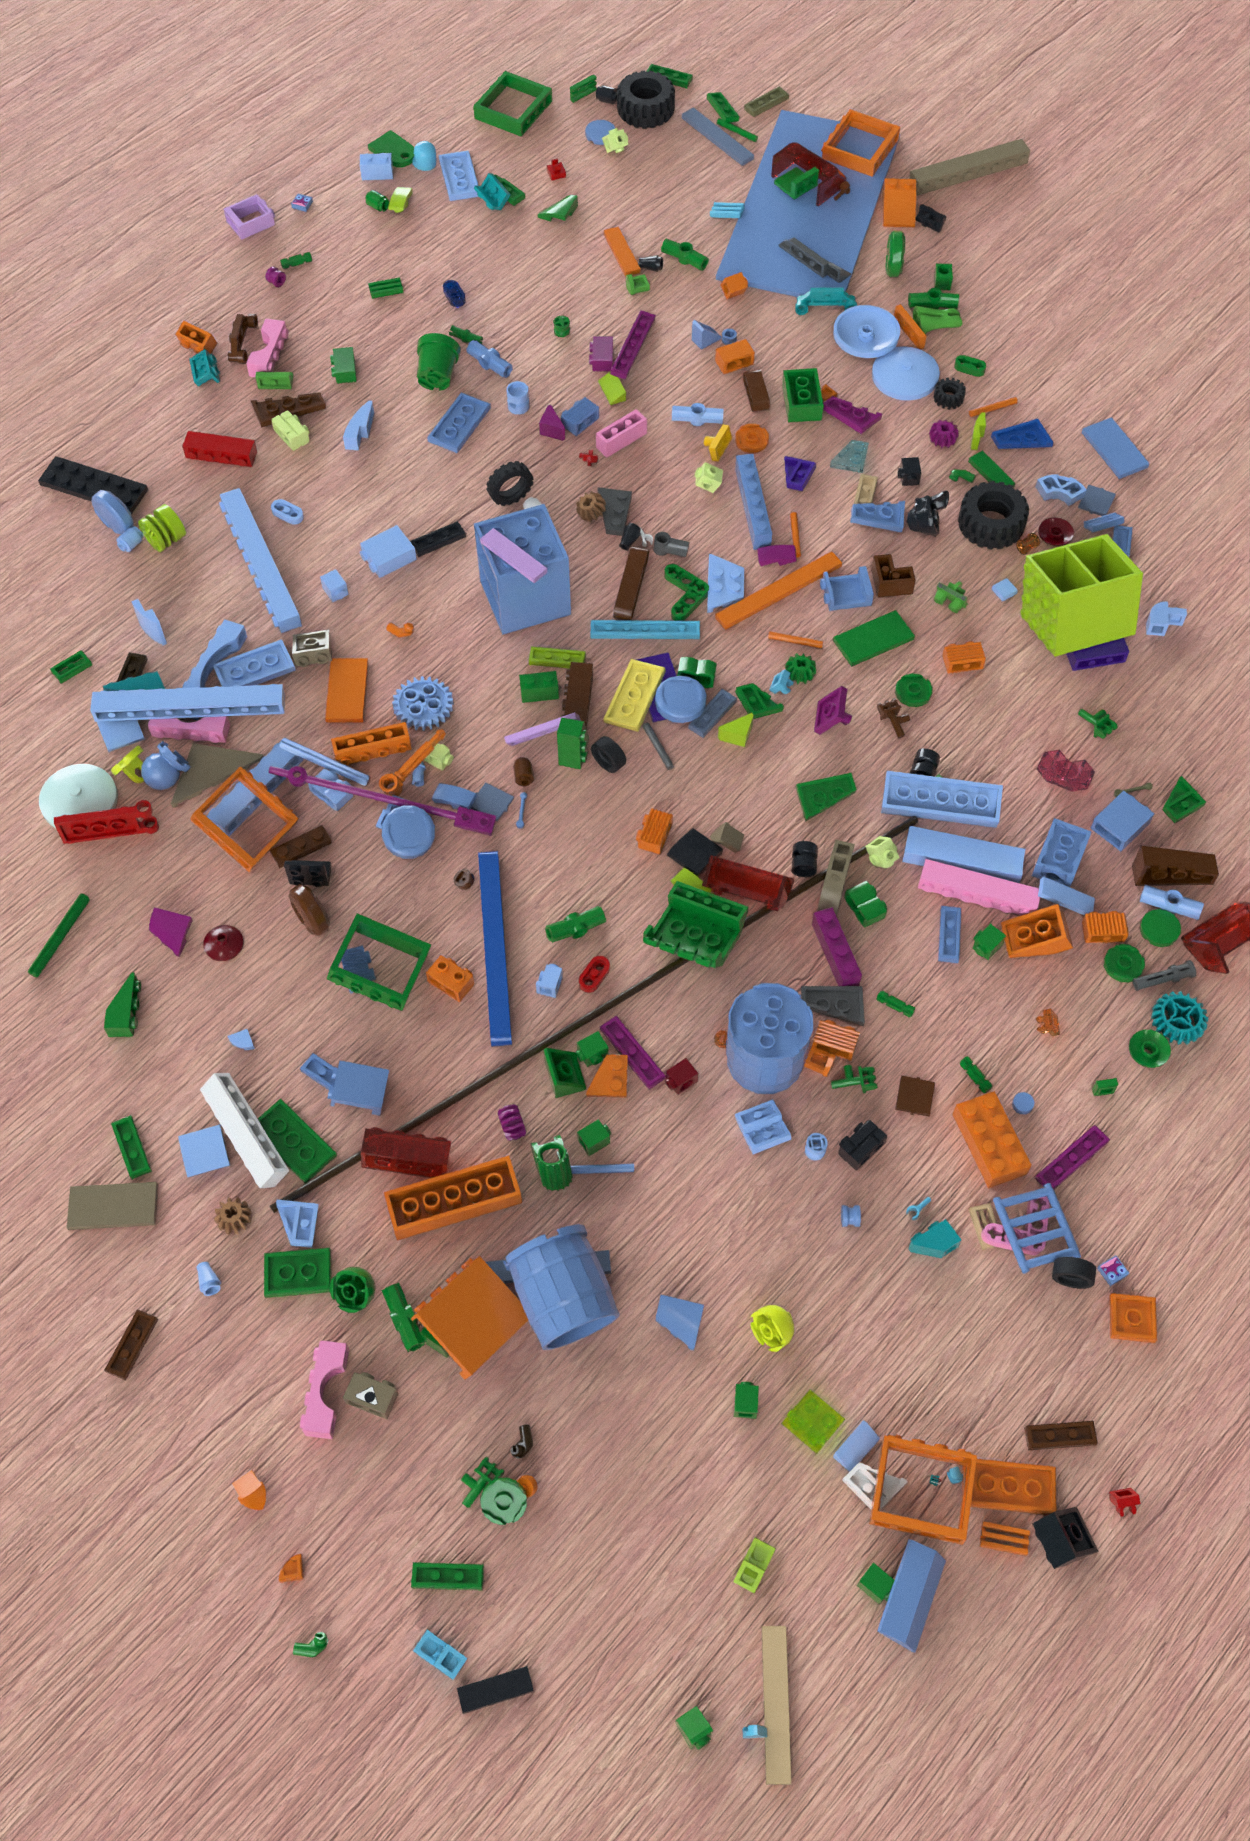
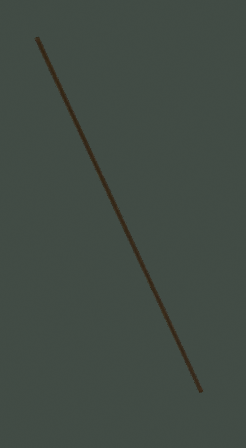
[270,816,918,1213]

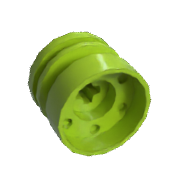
[138,504,186,552]

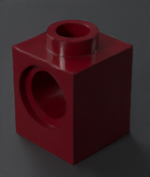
[665,1058,699,1095]

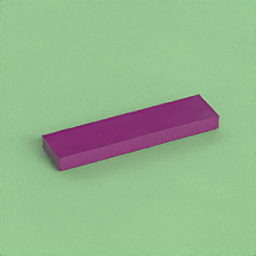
[600,1016,666,1090]
[1035,1125,1110,1190]

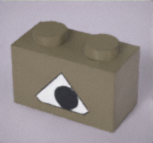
[343,1372,398,1419]

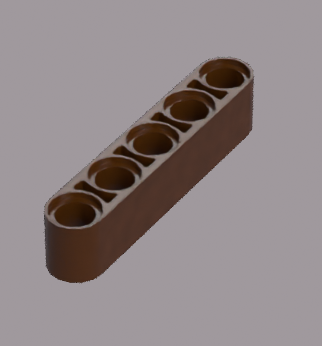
[613,546,649,620]

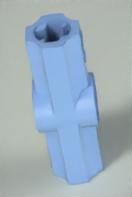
[672,403,724,426]
[1140,885,1204,920]

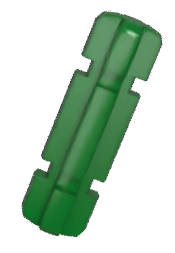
[280,252,312,269]
[876,991,915,1017]
[960,1056,993,1093]

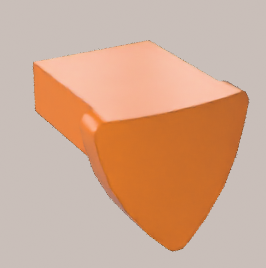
[804,1046,836,1077]
[232,1470,266,1510]

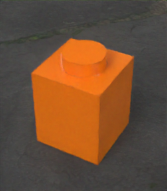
[720,272,748,300]

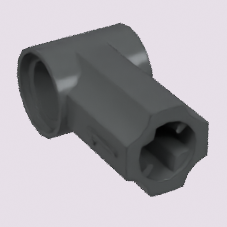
[653,532,690,557]

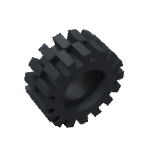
[934,377,966,410]

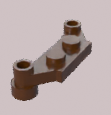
[228,314,258,364]

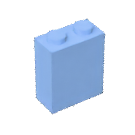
[360,525,417,578]

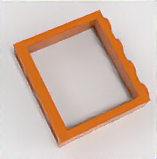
[821,109,900,177]
[190,766,299,872]
[869,1434,977,1545]

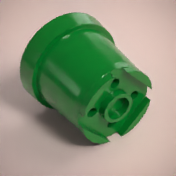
[417,333,461,391]

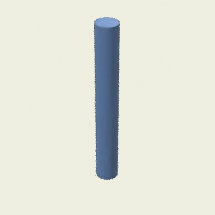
[571,1164,634,1174]

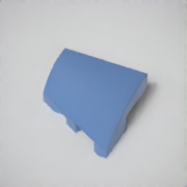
[655,1295,704,1351]

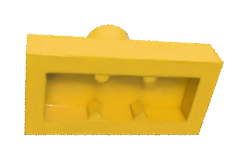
[704,424,732,462]

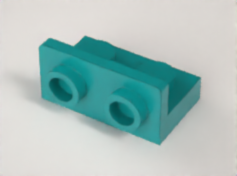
[189,349,220,387]

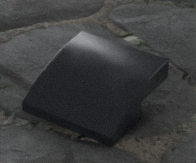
[667,828,723,877]

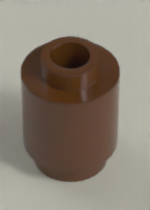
[513,757,534,787]

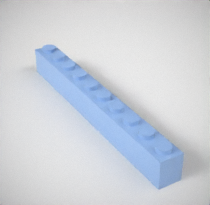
[219,488,302,633]
[90,684,285,722]

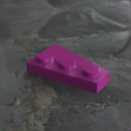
[823,396,883,434]

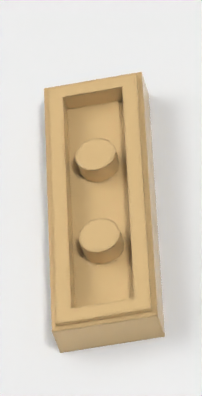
[854,474,878,504]

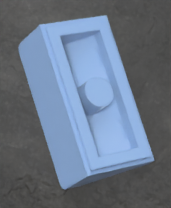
[833,1420,880,1472]

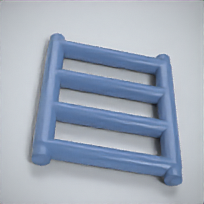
[993,1183,1081,1274]

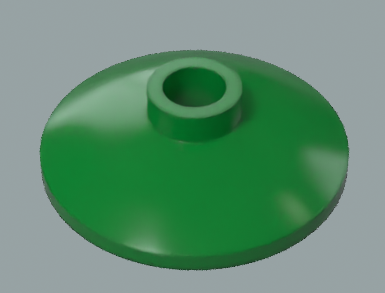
[1129,1029,1171,1068]

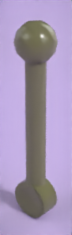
[1114,783,1153,797]

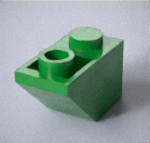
[675,1706,713,1750]

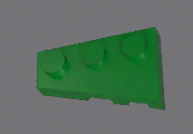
[795,773,857,822]

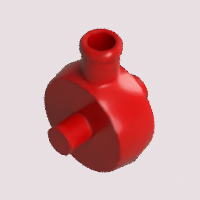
[579,450,598,466]

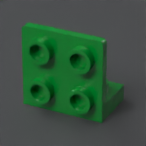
[774,167,819,200]

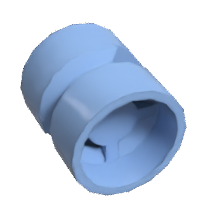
[506,381,529,415]

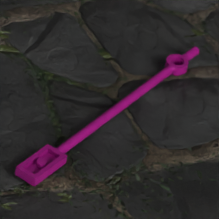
[269,766,496,836]

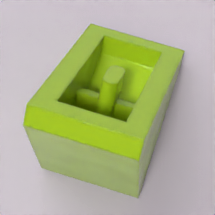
[718,713,754,747]

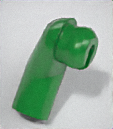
[293,1632,328,1658]

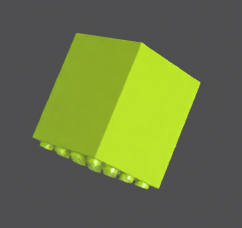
[1020,534,1143,657]

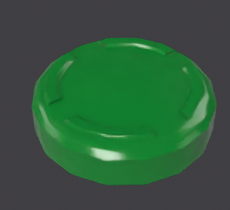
[885,231,905,278]

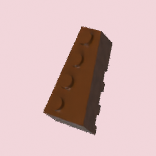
[1132,845,1219,886]

